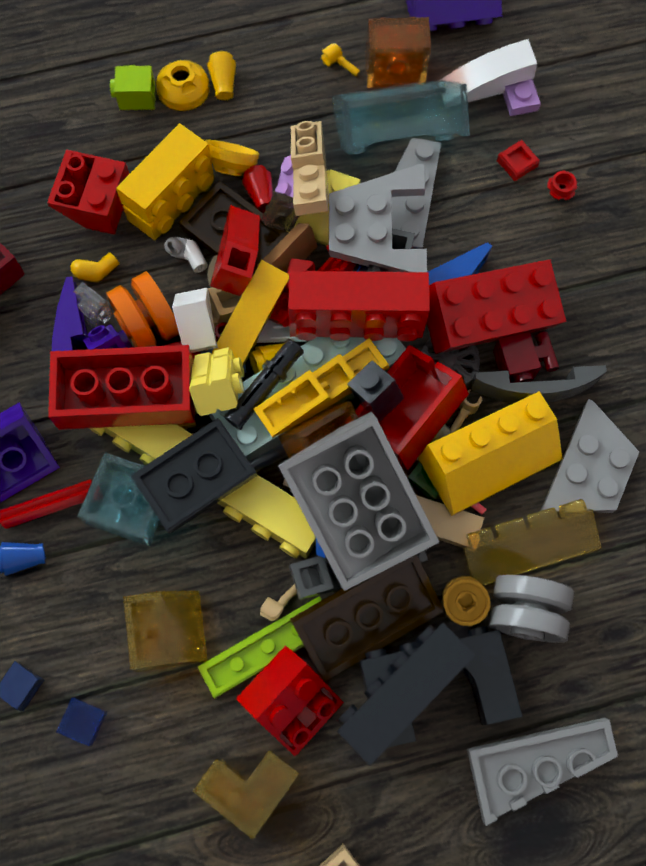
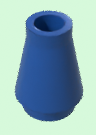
[0,542,46,576]

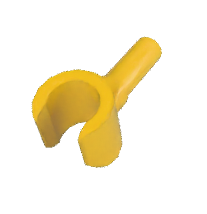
[321,44,360,77]

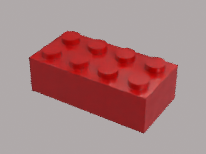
[427,259,566,354]
[288,271,430,342]
[48,345,195,430]

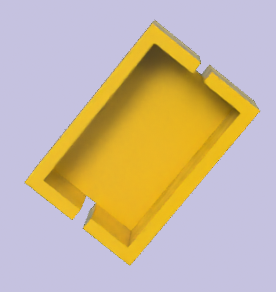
[116,123,214,240]

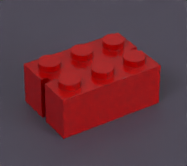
[347,344,469,471]

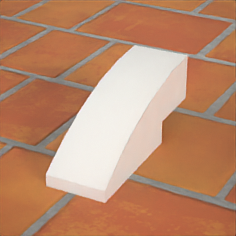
[440,39,537,108]

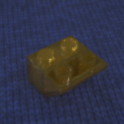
[123,591,208,672]

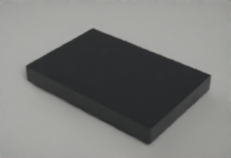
[130,418,257,534]

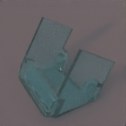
[332,80,470,154]

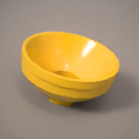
[156,60,210,111]
[205,140,260,176]

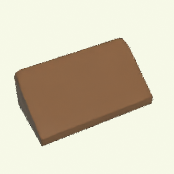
[257,223,318,273]

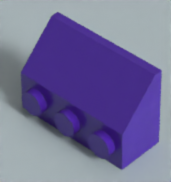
[406,0,502,32]
[0,402,60,503]

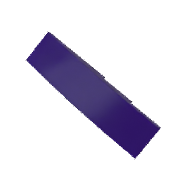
[52,276,88,351]

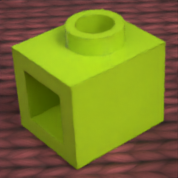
[110,65,156,110]

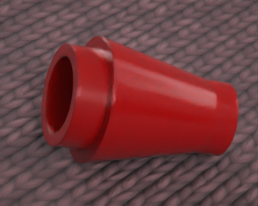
[242,165,275,213]

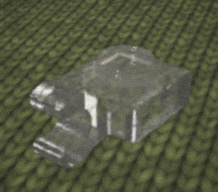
[74,282,113,329]

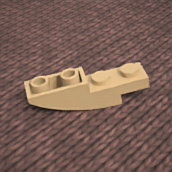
[291,121,329,216]

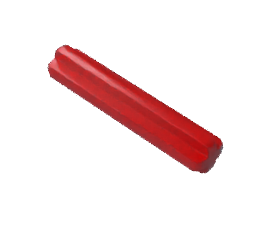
[0,479,99,529]

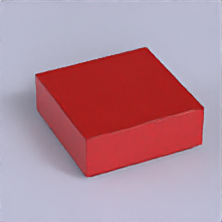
[497,140,540,181]

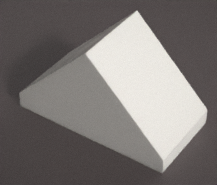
[172,288,217,353]

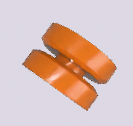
[106,271,179,347]

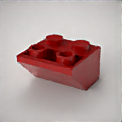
[47,149,129,235]
[236,645,344,756]

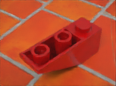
[210,205,260,297]

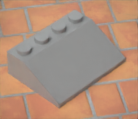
[278,412,439,591]

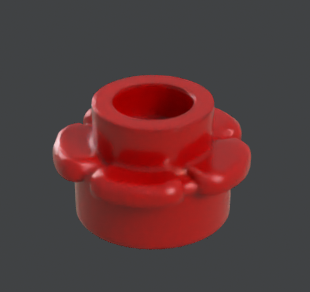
[547,171,577,200]

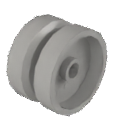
[488,575,574,643]

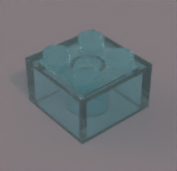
[78,453,160,546]

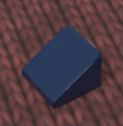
[0,661,44,711]

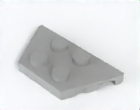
[540,399,639,514]

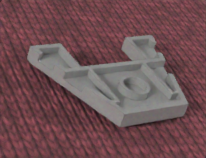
[329,164,427,272]

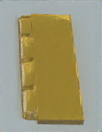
[463,499,602,585]

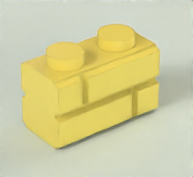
[189,347,244,416]

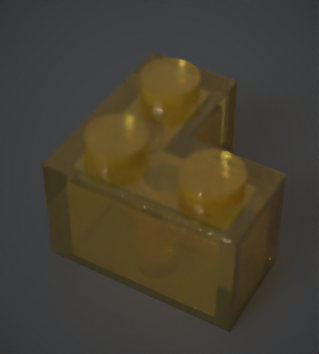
[193,750,299,839]

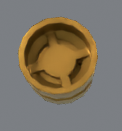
[442,576,490,626]

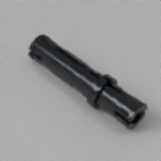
[224,339,304,430]

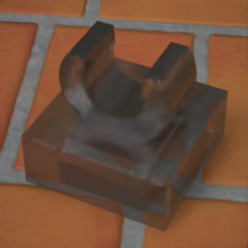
[261,191,299,232]

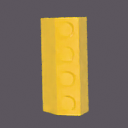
[418,391,563,516]

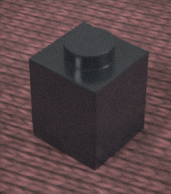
[347,360,404,422]

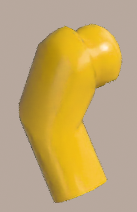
[70,252,120,282]

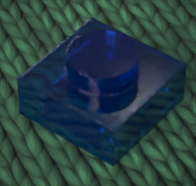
[56,697,107,746]

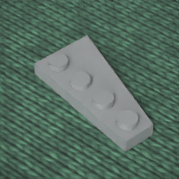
[391,138,441,249]
[467,718,618,826]

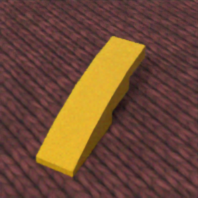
[211,260,289,366]
[254,338,390,438]

